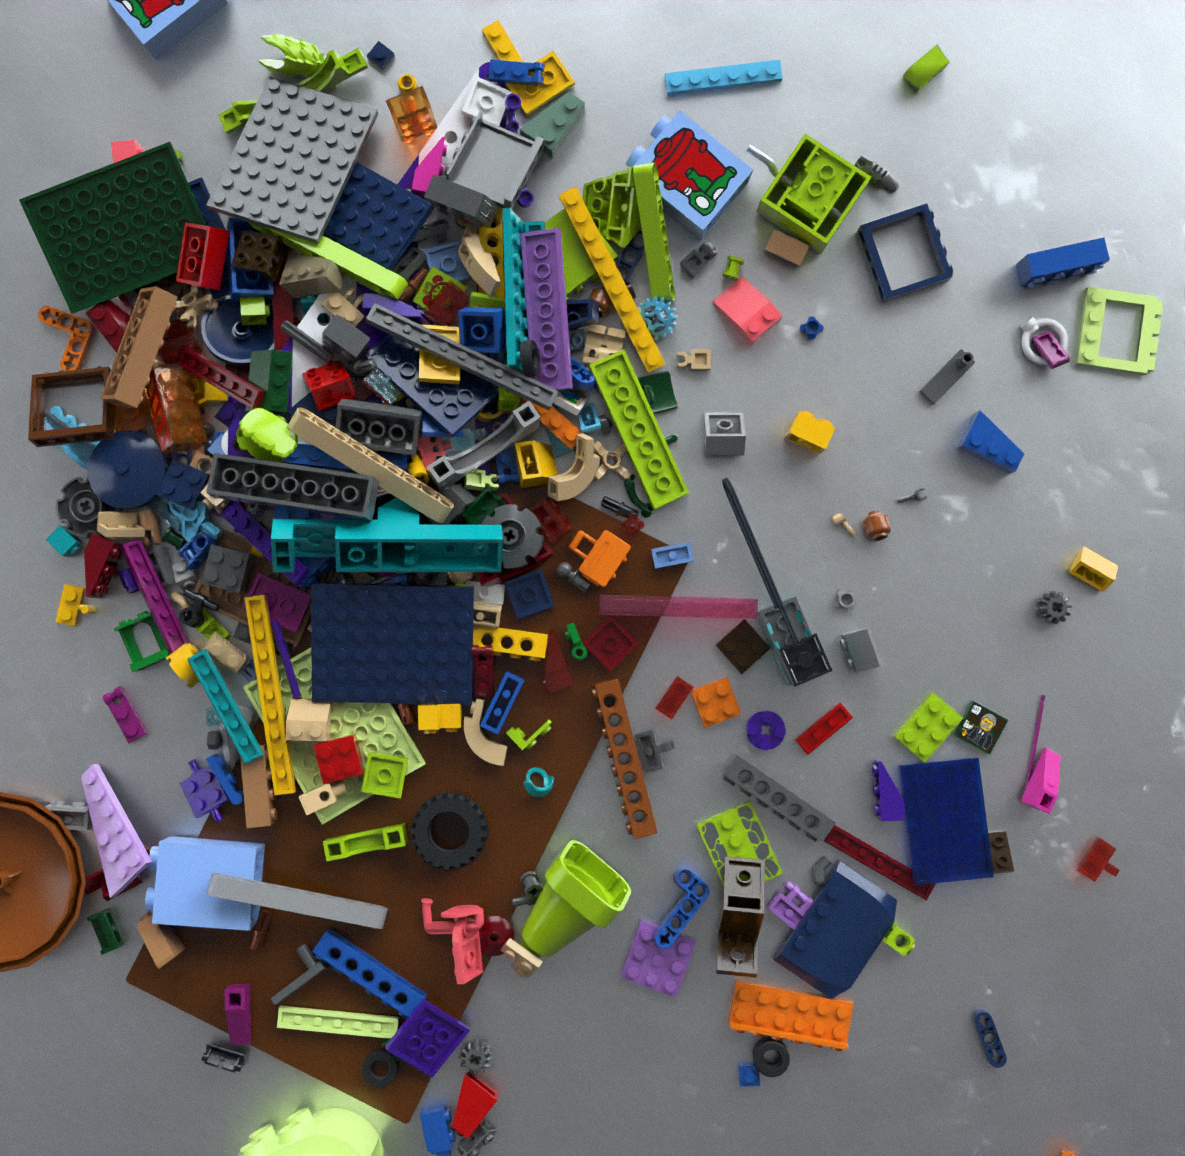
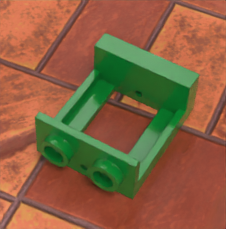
[114,611,170,672]

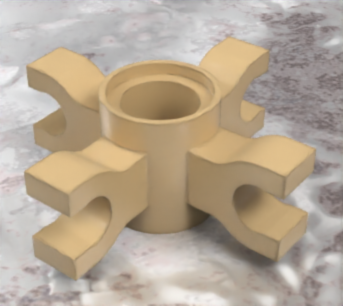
[176,285,218,329]
[593,441,631,481]

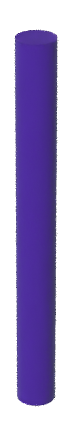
[270,620,301,698]

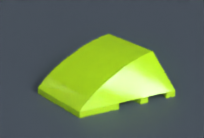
[582,166,640,248]

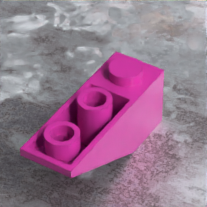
[411,137,448,199]
[1021,748,1061,814]

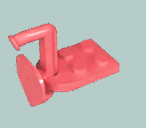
[421,898,484,984]

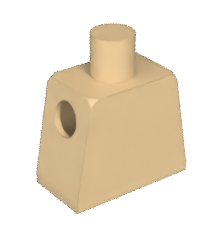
[299,782,347,815]

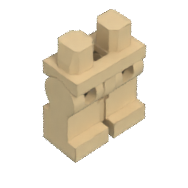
[582,324,626,371]

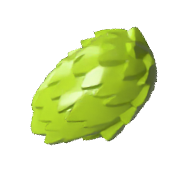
[259,33,325,77]

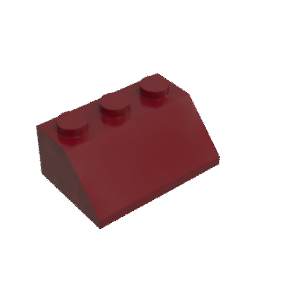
[85,294,134,353]

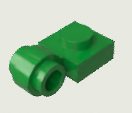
[565,623,587,660]

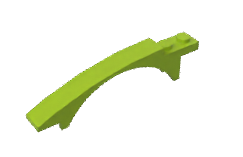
[218,48,369,133]

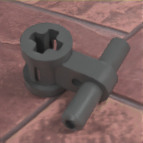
[511,871,543,907]

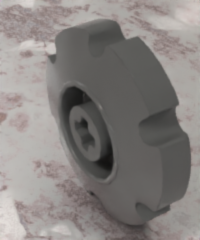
[56,476,122,539]
[481,504,544,569]

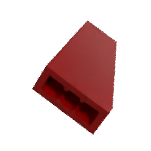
[452,1072,499,1139]

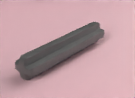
[281,320,334,363]

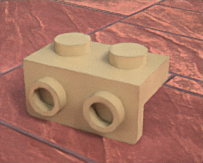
[97,512,145,540]

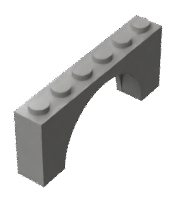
[427,401,541,492]

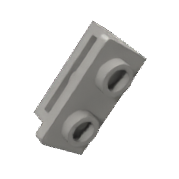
[45,801,91,831]

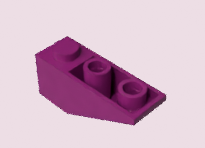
[225,983,251,1045]

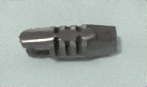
[854,156,899,193]

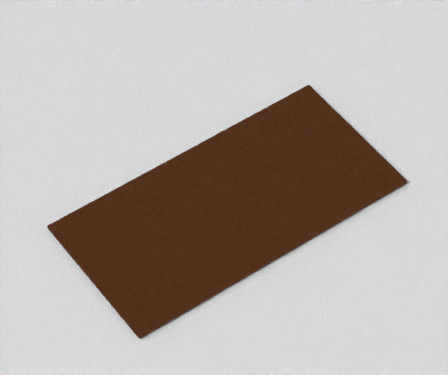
[126,459,688,1124]

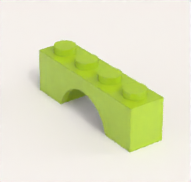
[323,823,409,862]

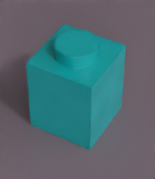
[46,526,83,557]

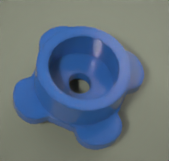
[800,316,824,340]

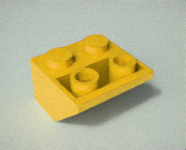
[514,440,558,488]

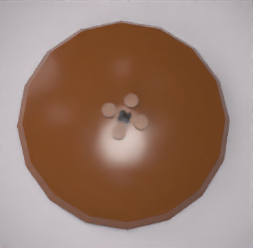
[0,792,86,972]

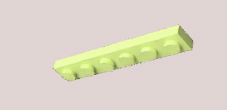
[277,1006,399,1039]

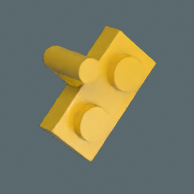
[55,584,96,626]

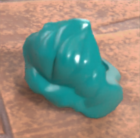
[524,767,554,798]

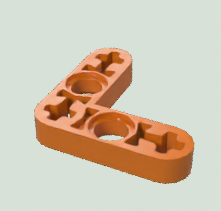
[38,306,95,371]

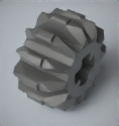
[1037,591,1072,624]
[459,1039,493,1075]

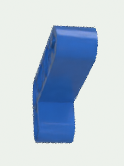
[652,869,710,949]

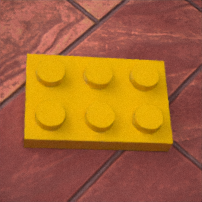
[505,51,575,116]
[419,324,460,384]

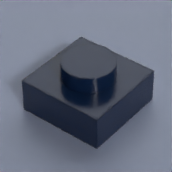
[367,41,395,70]

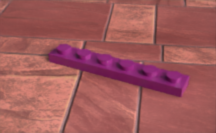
[120,538,189,654]

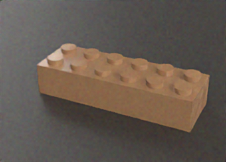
[100,286,177,408]

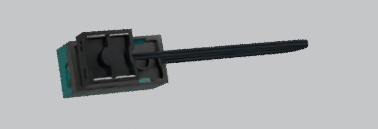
[722,478,833,687]

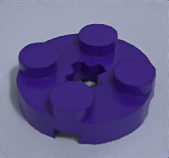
[746,710,786,750]

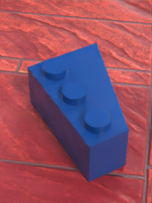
[957,410,1024,474]

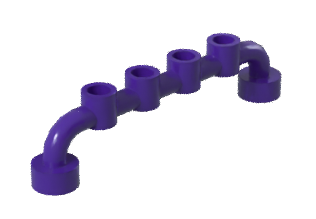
[505,94,534,208]

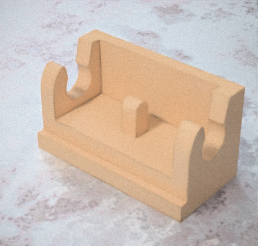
[765,229,809,266]

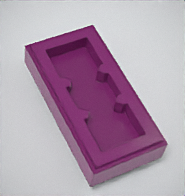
[1031,330,1070,369]

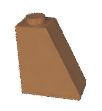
[136,911,186,969]

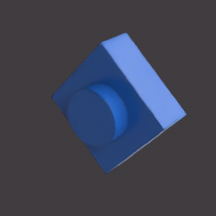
[738,1063,760,1087]

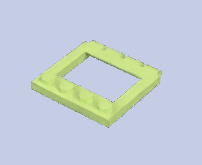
[1075,287,1164,375]

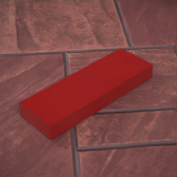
[794,702,853,755]

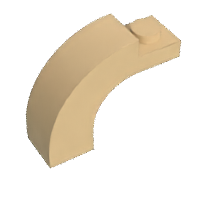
[548,433,600,501]
[464,698,508,766]

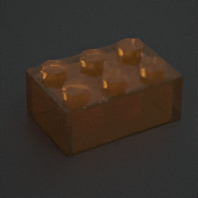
[386,86,437,143]

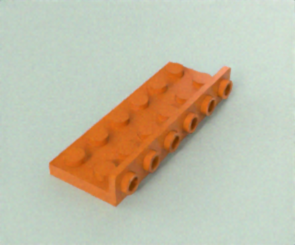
[728,980,854,1051]

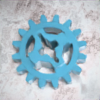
[638,296,678,340]

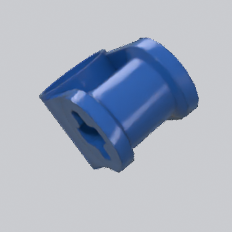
[178,533,218,570]

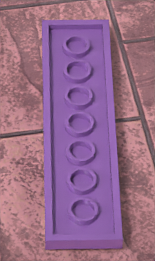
[521,228,573,390]

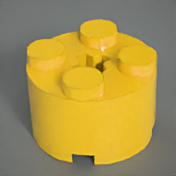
[166,643,200,688]

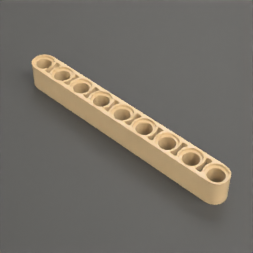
[288,408,454,523]

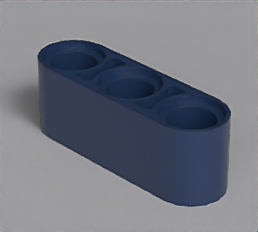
[616,230,645,283]

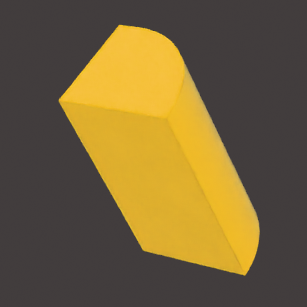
[1069,547,1118,592]

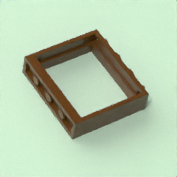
[28,366,115,447]

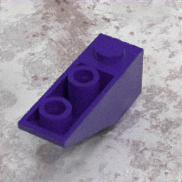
[872,760,905,821]

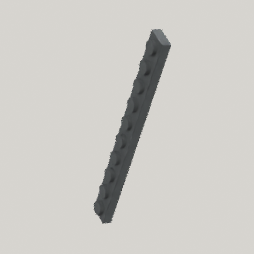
[365,303,558,410]

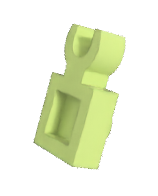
[464,469,499,491]

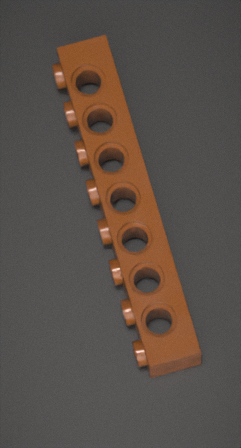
[592,678,657,839]

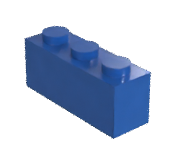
[480,671,525,735]

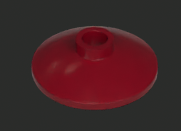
[479,916,515,956]

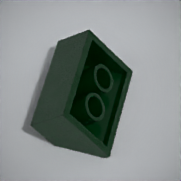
[246,349,293,416]

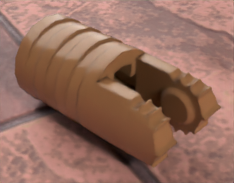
[138,510,161,548]

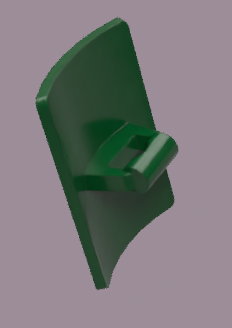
[638,371,678,414]

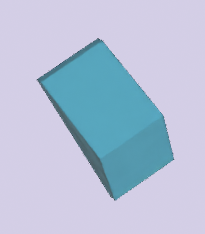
[577,403,602,436]

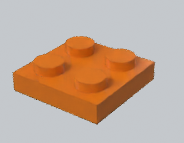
[691,677,741,728]

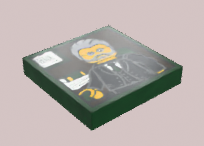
[954,701,1008,755]

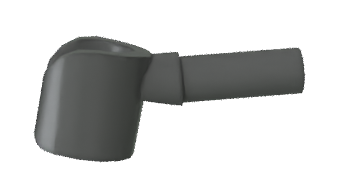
[898,488,927,503]

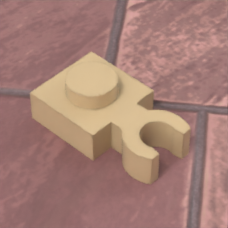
[677,349,711,370]

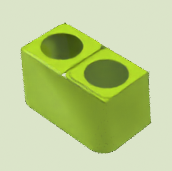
[903,45,950,92]

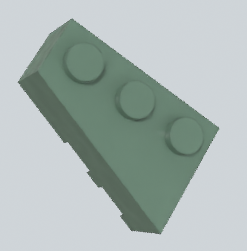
[520,92,585,158]

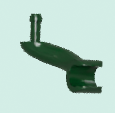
[624,474,653,518]

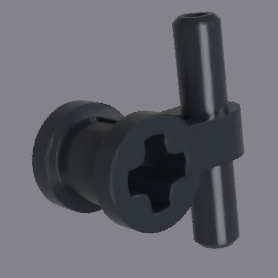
[179,589,220,628]

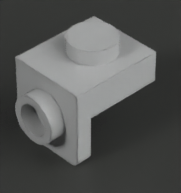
[172,560,199,592]

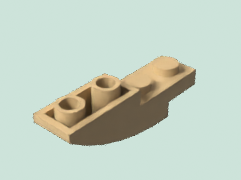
[458,224,501,296]

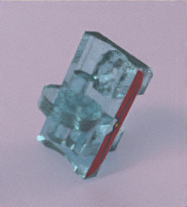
[362,367,402,405]

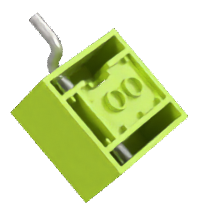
[746,133,872,255]

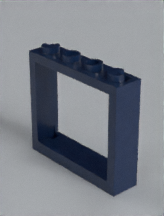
[857,203,953,303]

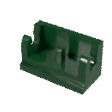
[461,486,506,525]
[87,907,124,955]

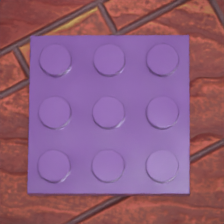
[620,920,696,998]

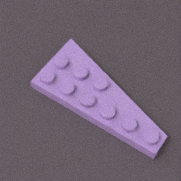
[81,764,152,898]

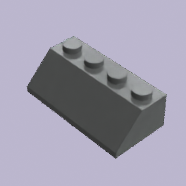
[336,398,422,456]

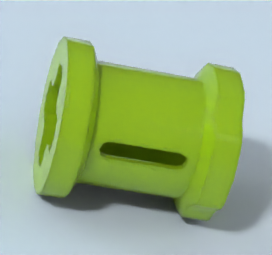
[722,256,744,281]

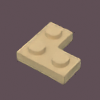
[501,938,543,978]

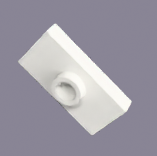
[465,581,505,605]

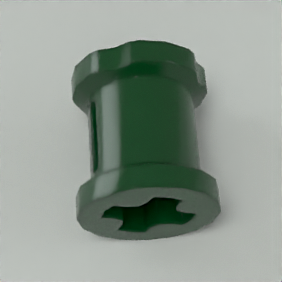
[161,526,187,551]

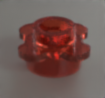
[621,513,645,537]

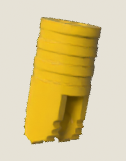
[406,453,429,484]

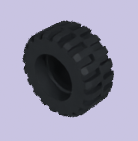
[410,791,489,871]

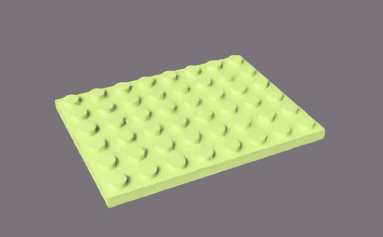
[243,648,426,825]

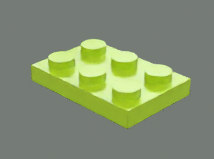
[894,692,963,763]

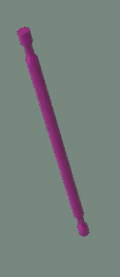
[1025,695,1045,788]

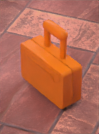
[568,530,631,588]

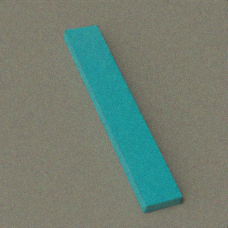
[187,649,264,764]

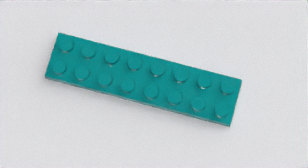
[503,208,528,374]

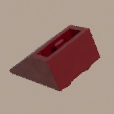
[84,533,124,599]

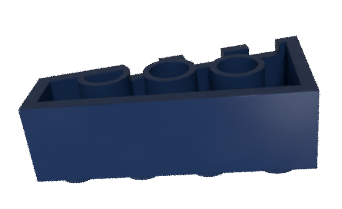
[525,299,599,340]

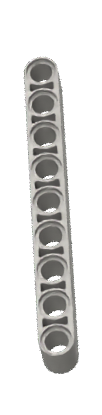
[206,873,388,929]

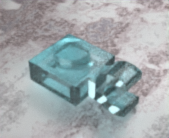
[452,427,487,453]

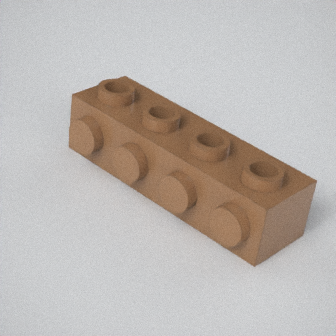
[240,744,277,828]

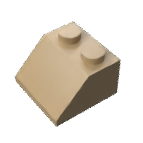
[286,699,332,741]

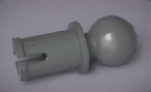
[557,562,591,593]

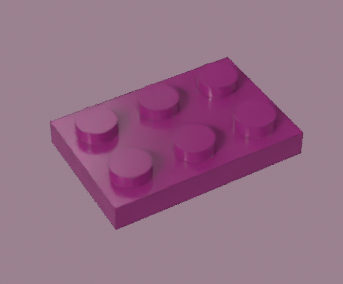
[242,573,311,633]

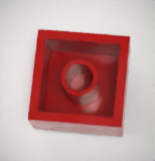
[313,733,365,784]

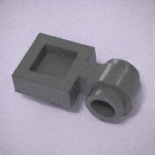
[680,241,718,278]

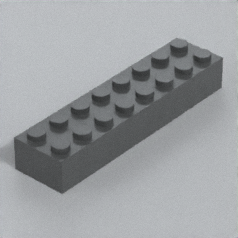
[206,453,379,521]

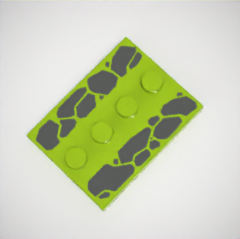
[696,800,783,886]

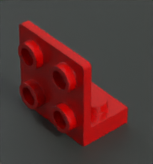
[302,360,356,411]

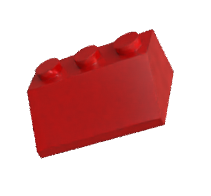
[176,222,229,290]

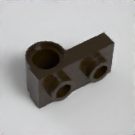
[985,831,1014,874]

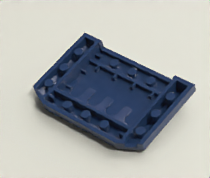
[773,860,897,999]

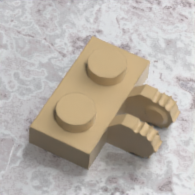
[321,286,365,327]

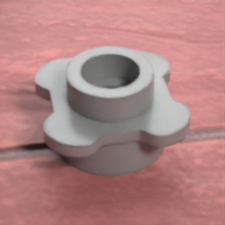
[835,589,856,610]

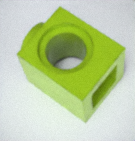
[240,297,270,325]
[883,923,916,957]

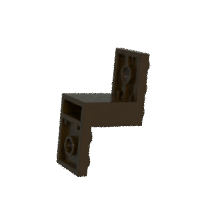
[716,856,765,978]

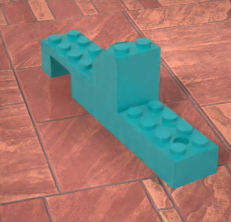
[271,497,503,572]

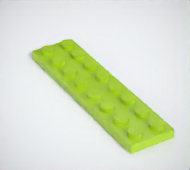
[588,349,689,510]

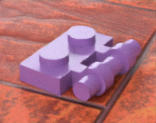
[767,881,814,930]

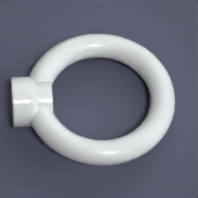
[1020,316,1068,365]

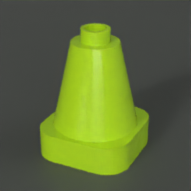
[521,840,631,958]

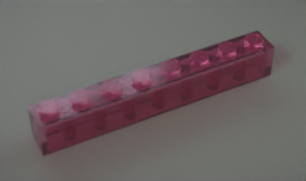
[597,594,758,619]

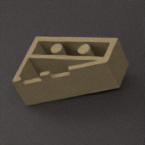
[279,252,345,298]

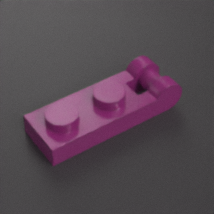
[102,686,148,743]

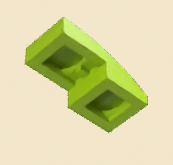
[190,607,232,640]

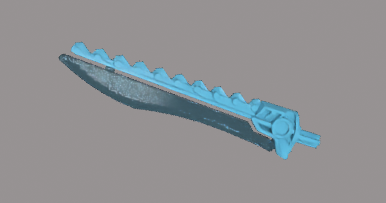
[44,406,223,542]

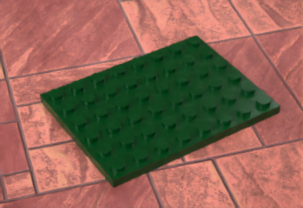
[19,142,207,314]

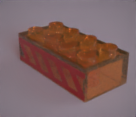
[145,368,208,452]

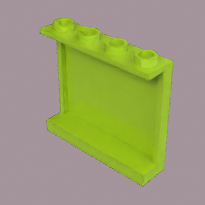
[545,209,618,300]

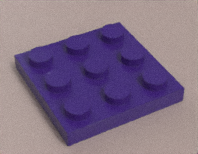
[385,999,470,1078]

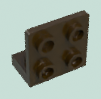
[231,231,288,283]

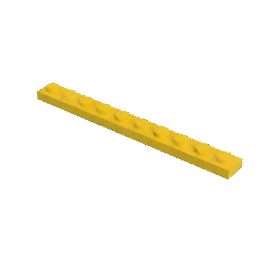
[558,186,665,373]
[245,595,296,795]

